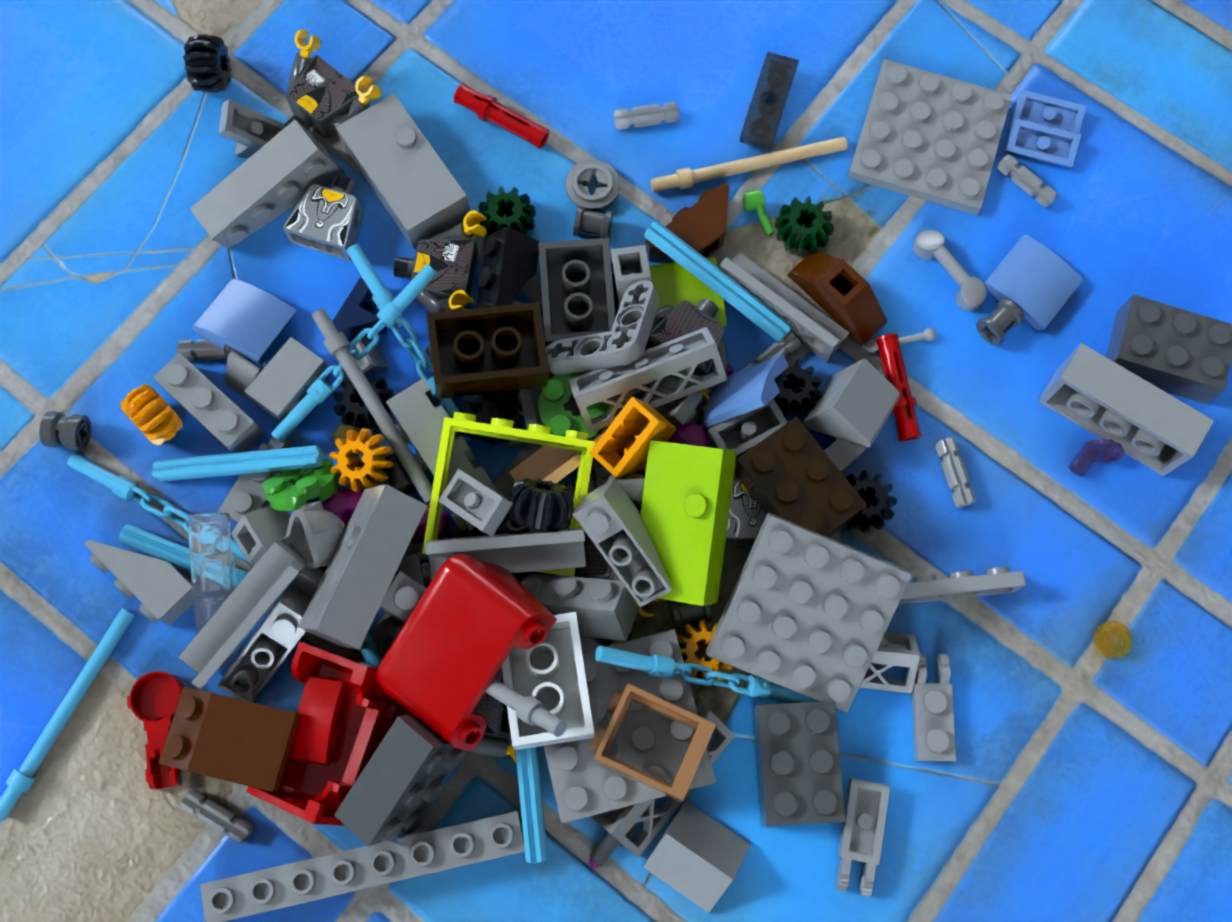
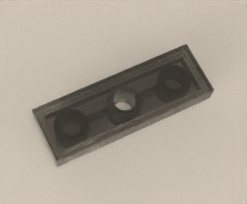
[739,52,799,151]

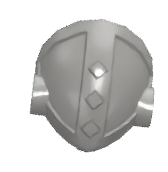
[279,501,346,569]

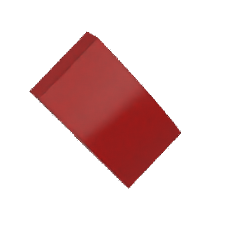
[291,676,348,766]

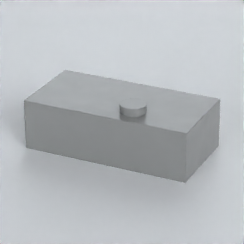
[336,94,470,249]
[1037,343,1214,476]
[298,484,427,650]

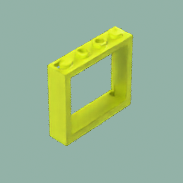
[422,412,596,577]

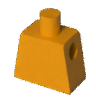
[589,397,676,478]

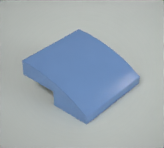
[1005,89,1087,168]
[984,235,1084,331]
[192,278,297,364]
[703,354,789,428]

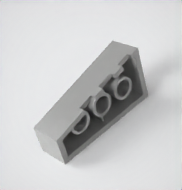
[190,119,345,249]
[386,378,509,536]

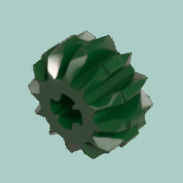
[478,186,536,237]
[774,195,834,256]

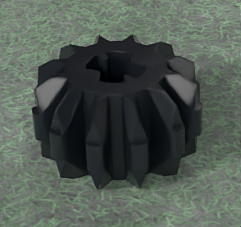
[183,34,231,93]
[773,359,822,419]
[333,372,395,433]
[846,470,897,534]
[508,478,574,532]

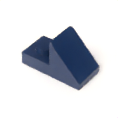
[332,276,388,343]

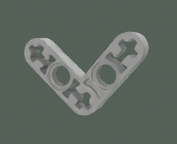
[546,280,660,375]

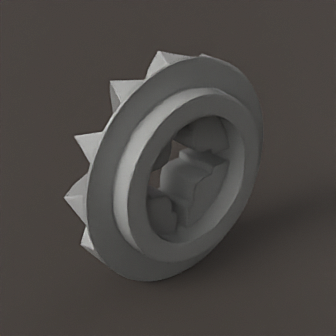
[566,160,620,211]

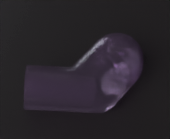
[1069,439,1124,477]

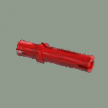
[453,83,550,149]
[876,333,922,442]

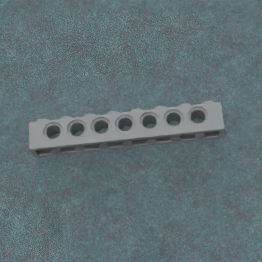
[200,811,525,922]

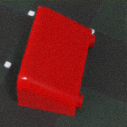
[376,554,557,752]
[246,641,404,826]

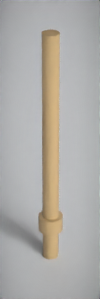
[650,137,847,193]

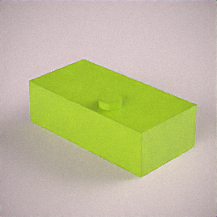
[640,440,737,606]

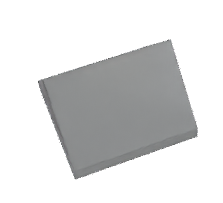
[803,358,900,447]
[643,800,751,913]

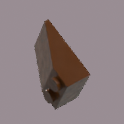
[159,686,301,793]

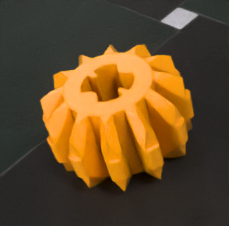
[120,384,183,446]
[328,428,394,491]
[676,620,733,681]

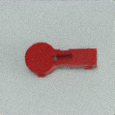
[127,671,185,790]

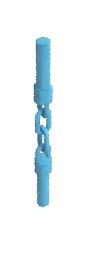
[346,244,472,442]
[271,264,438,443]
[67,453,249,564]
[595,646,817,703]

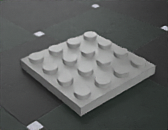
[847,59,1012,215]
[706,512,912,713]
[543,629,716,824]

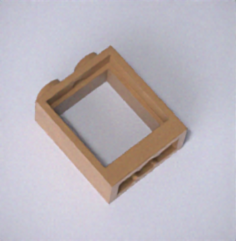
[590,683,717,802]

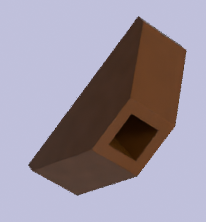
[645,182,729,263]
[787,252,887,346]

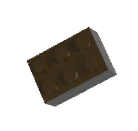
[426,302,549,399]
[734,416,867,538]

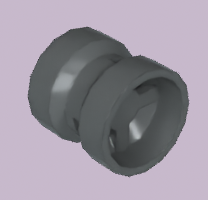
[39,411,91,451]

